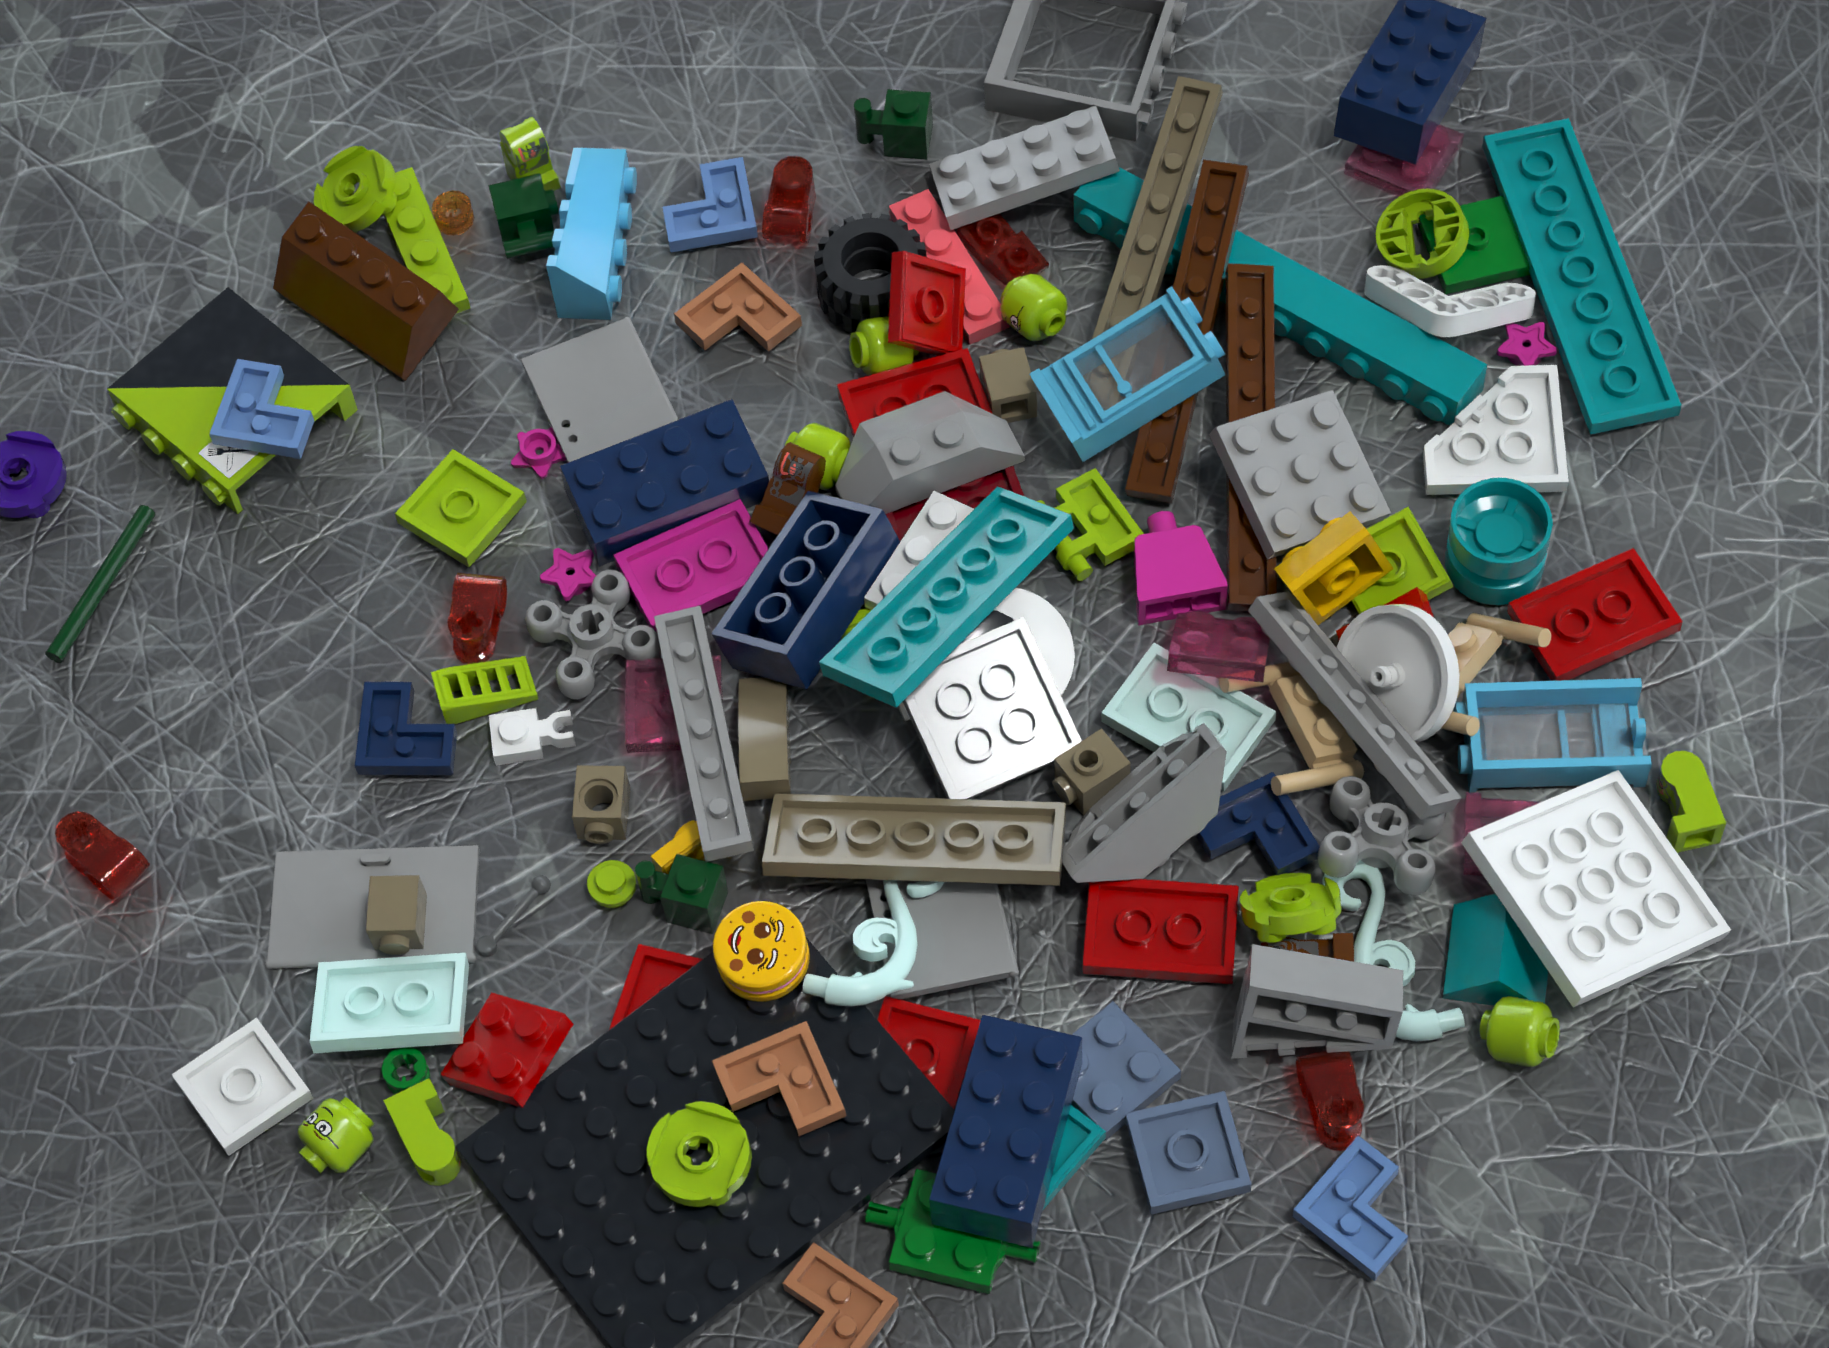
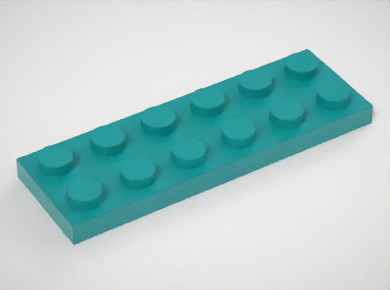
[819,486,1074,708]

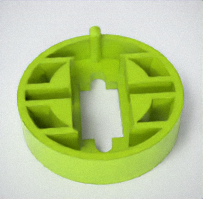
[1376,188,1469,279]

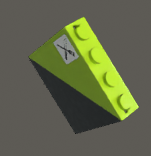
[107,287,358,514]

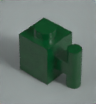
[854,89,933,160]
[488,173,559,259]
[635,854,728,934]

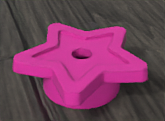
[1497,322,1557,366]
[511,427,566,479]
[540,548,596,601]

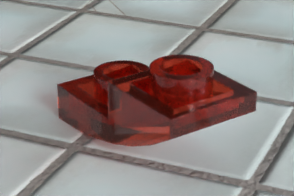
[956,213,1049,286]

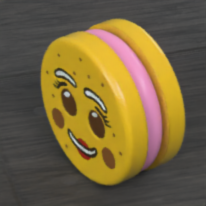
[713,901,810,1002]

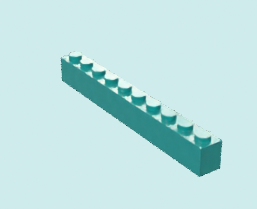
[1074,167,1487,426]

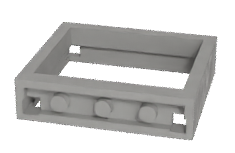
[984,0,1187,141]

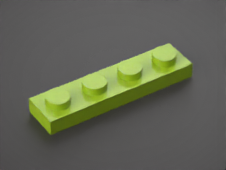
[384,167,471,313]

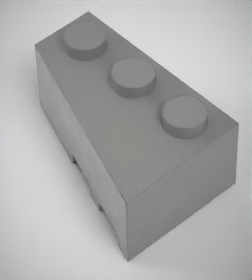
[1231,944,1403,1059]

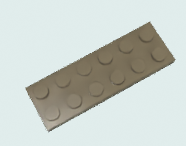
[762,793,1066,886]

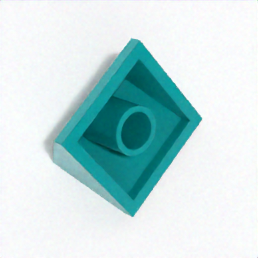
[1442,893,1548,1006]

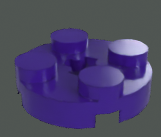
[0,431,67,518]

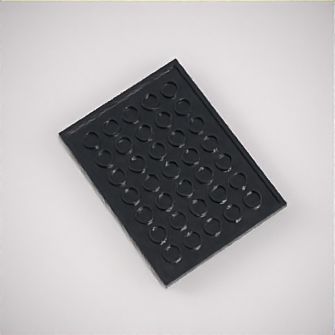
[456,903,955,1348]

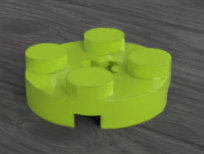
[314,146,397,233]
[1240,873,1342,943]
[647,1101,752,1207]

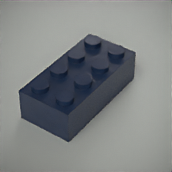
[1333,0,1486,165]
[560,399,769,567]
[711,491,900,690]
[929,1015,1082,1248]

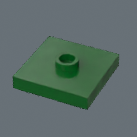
[1417,196,1530,294]

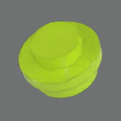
[587,860,637,908]

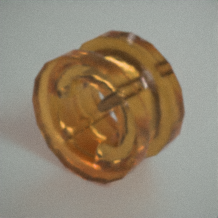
[432,190,474,236]

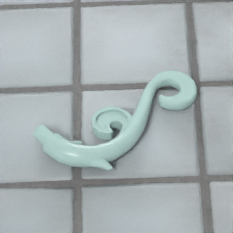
[1322,860,1465,1042]
[802,880,945,1007]

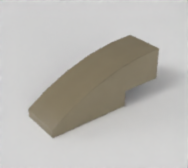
[738,677,791,801]

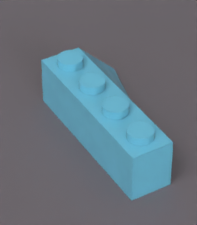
[546,148,637,320]

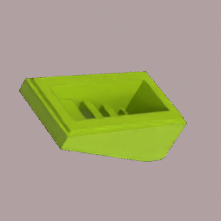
[431,656,539,724]

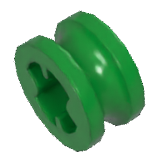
[382,1047,431,1095]

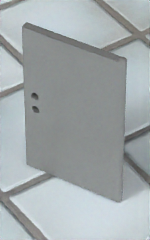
[521,317,678,463]
[265,845,480,969]
[865,879,1019,999]

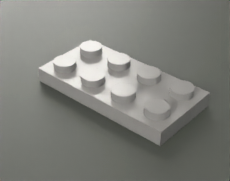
[929,106,1120,230]

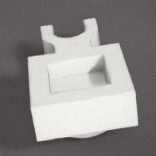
[489,708,576,766]

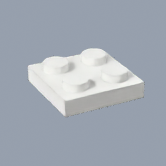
[172,1017,313,1156]

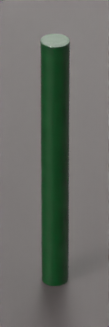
[45,505,156,663]

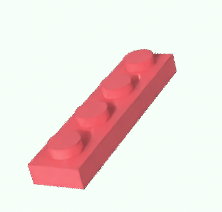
[889,189,1010,345]

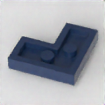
[355,682,457,775]
[1196,772,1320,875]

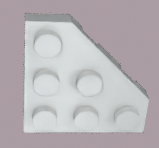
[1423,365,1569,495]

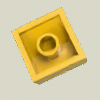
[1274,511,1393,625]

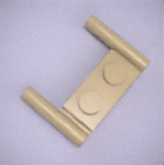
[1441,613,1551,736]
[1219,662,1364,796]

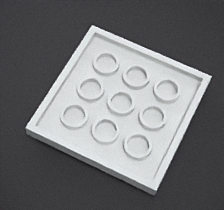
[1461,770,1731,1008]

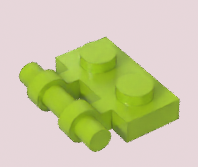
[1037,468,1144,581]

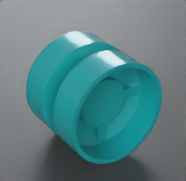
[1445,478,1553,605]

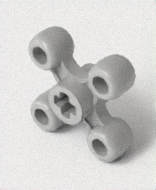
[525,570,661,700]
[1318,776,1446,896]

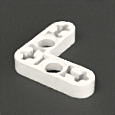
[1364,265,1536,337]

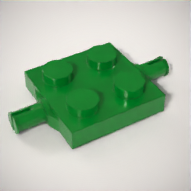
[865,1169,1041,1294]

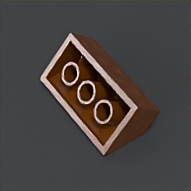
[273,202,459,381]

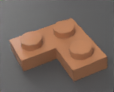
[674,263,802,351]
[712,1021,847,1136]
[783,1242,899,1348]

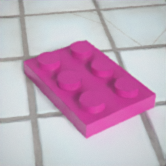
[614,499,768,633]

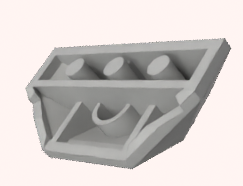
[835,391,1025,514]
[1062,723,1227,883]

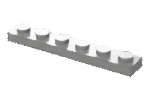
[1248,591,1461,819]
[654,606,754,862]

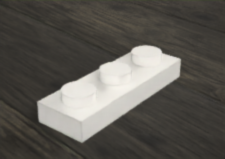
[864,491,974,610]

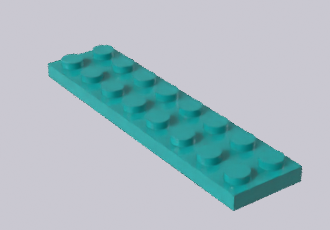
[1482,118,1682,435]

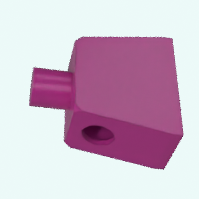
[1134,511,1228,626]

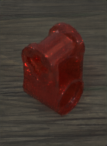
[762,156,816,243]
[447,573,507,664]
[55,811,150,901]
[1295,1050,1364,1151]

